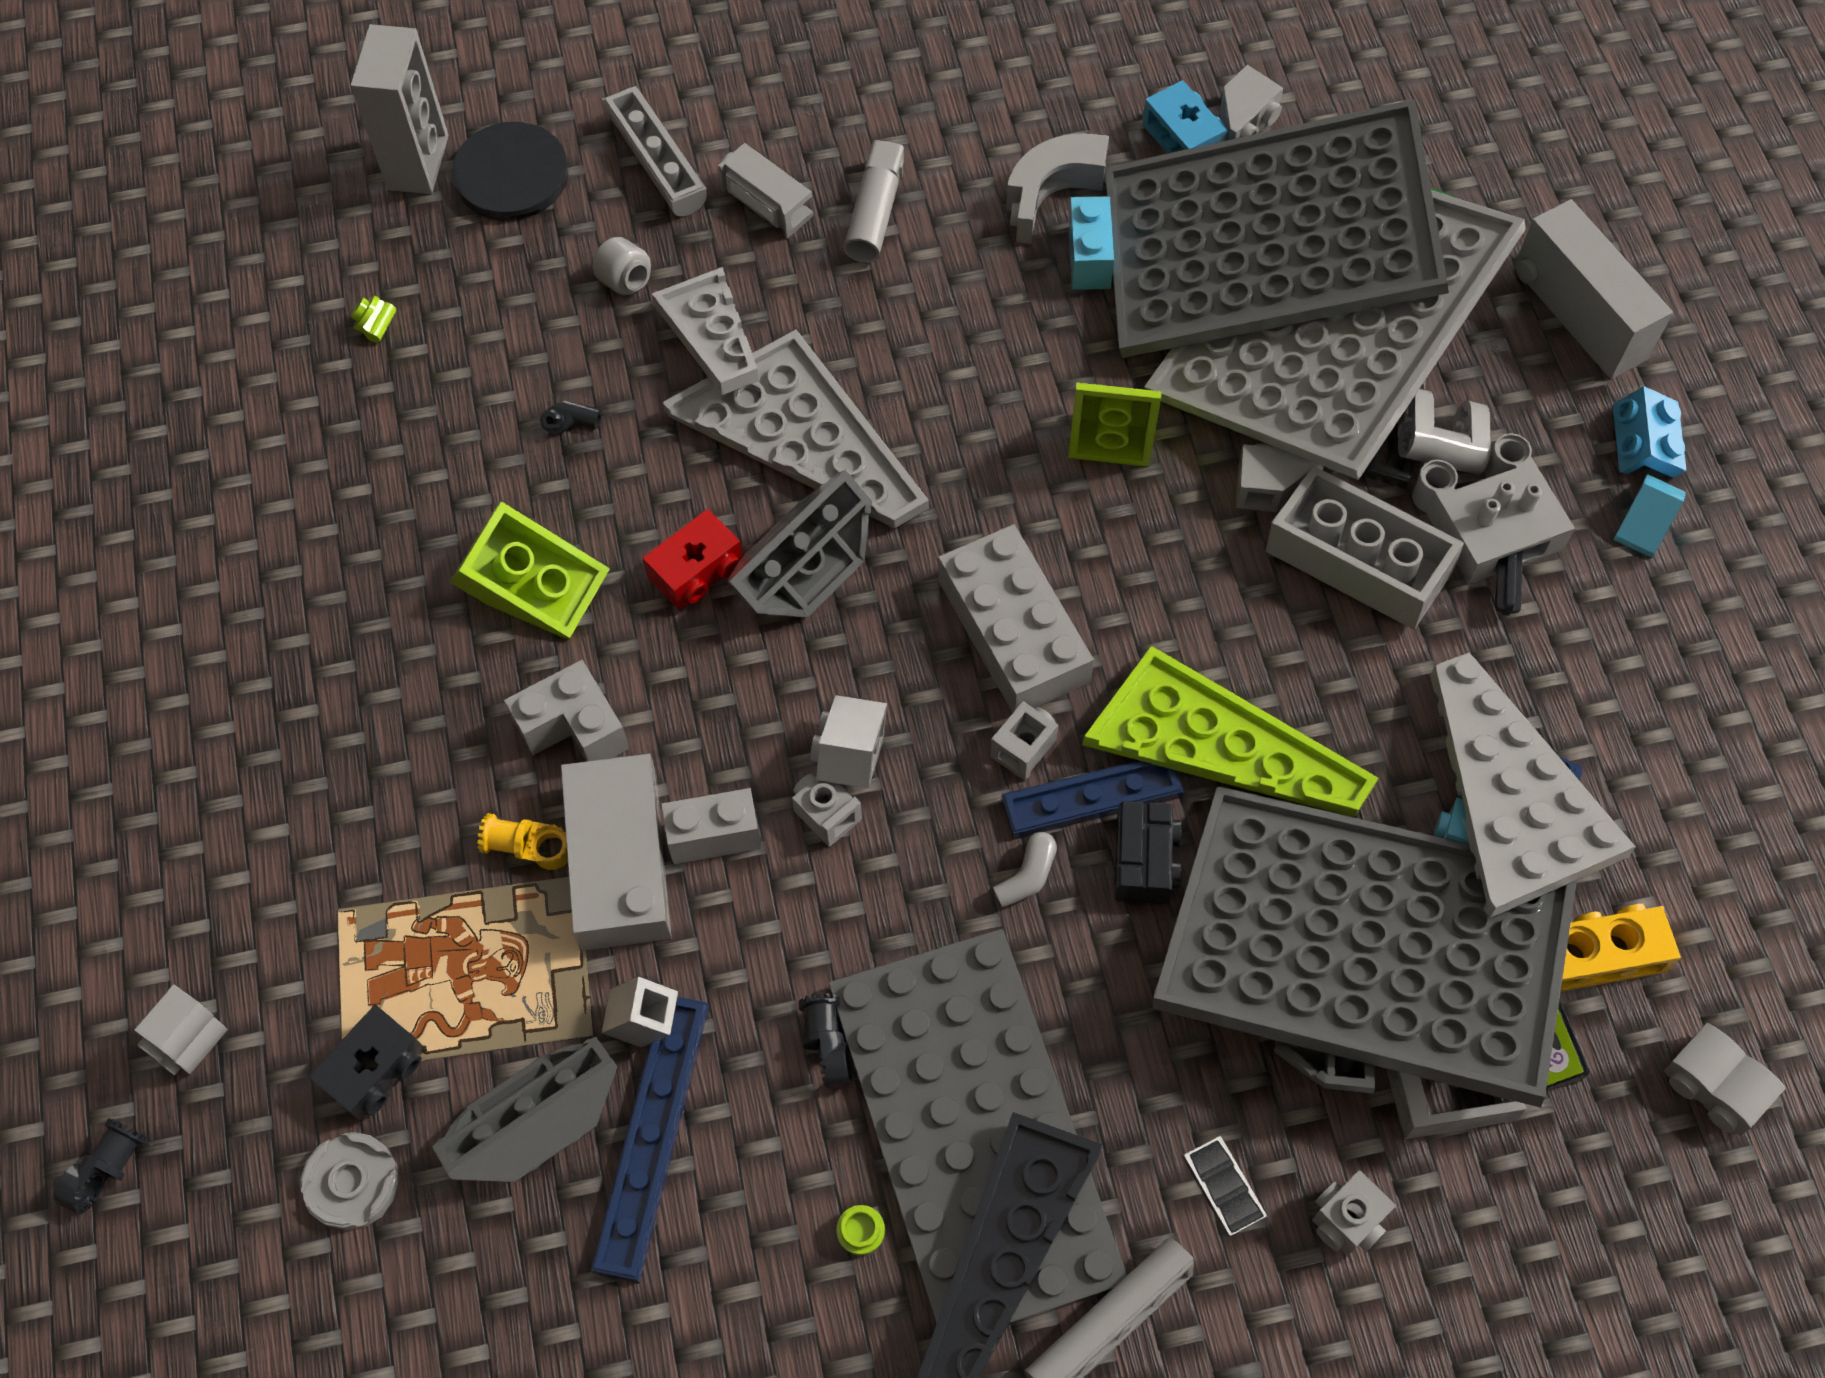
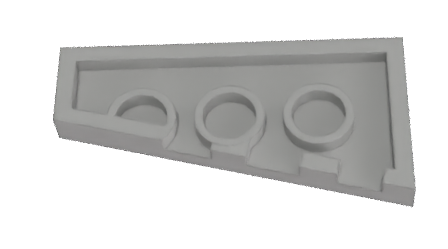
[652,267,759,395]

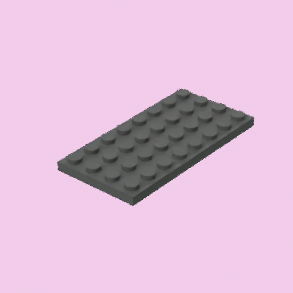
[829,928,1127,1326]

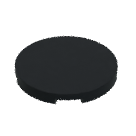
[452,122,569,220]

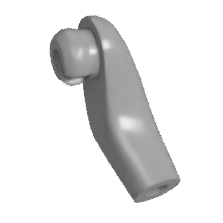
[993,832,1057,908]

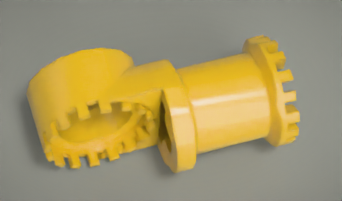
[477,813,568,870]

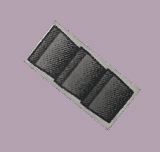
[1184,1136,1267,1236]

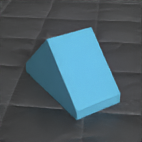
[1613,474,1686,558]

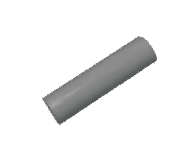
[602,86,707,216]
[1024,1237,1194,1378]

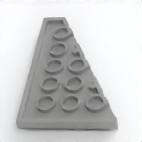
[663,330,929,529]
[1430,652,1636,918]

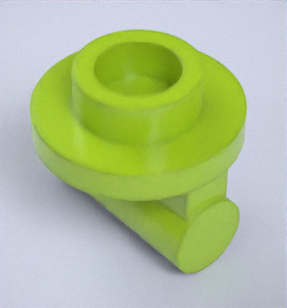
[350,295,397,343]

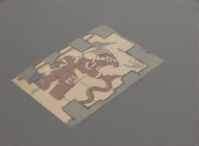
[338,877,593,1069]

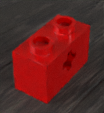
[643,509,743,611]

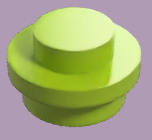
[836,1205,885,1255]

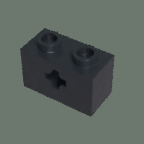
[309,1004,425,1121]

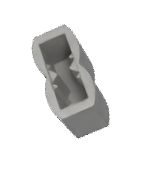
[134,984,228,1075]
[1664,1023,1786,1136]

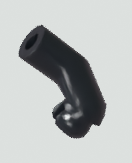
[540,400,602,434]

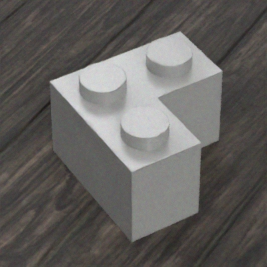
[504,660,629,762]

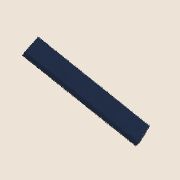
[591,997,709,1283]

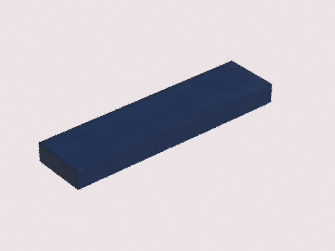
[1001,760,1184,840]

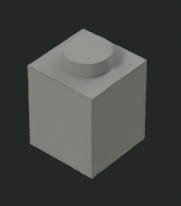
[602,977,678,1047]

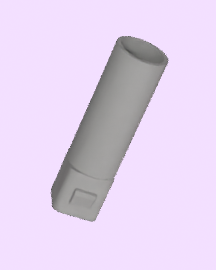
[843,140,904,263]

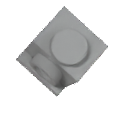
[990,701,1059,781]
[792,773,862,847]

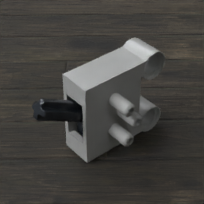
[1412,433,1575,616]

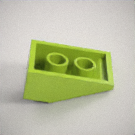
[1068,382,1162,467]
[450,502,610,640]

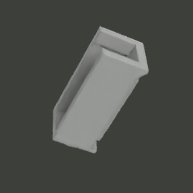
[718,143,814,239]

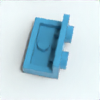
[1613,386,1686,478]

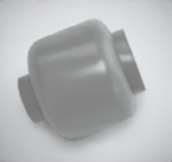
[592,237,651,295]

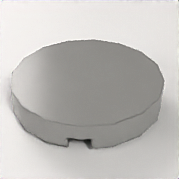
[300,1132,399,1231]

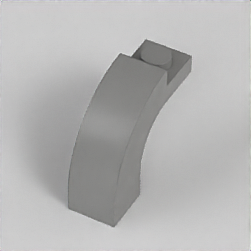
[1006,133,1109,244]

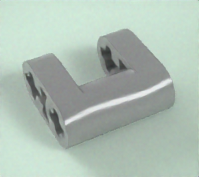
[1398,389,1491,475]

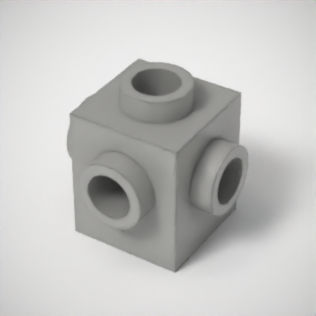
[1312,1170,1396,1256]

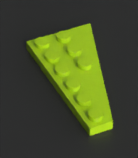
[1082,646,1379,818]

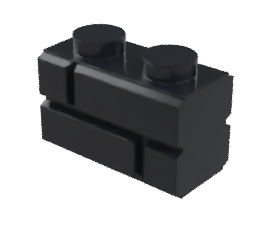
[1114,801,1181,904]

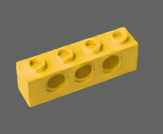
[1561,904,1681,992]

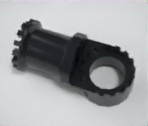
[798,993,853,1088]
[53,1118,147,1214]

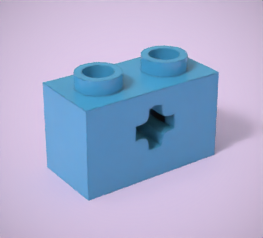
[1142,80,1227,154]

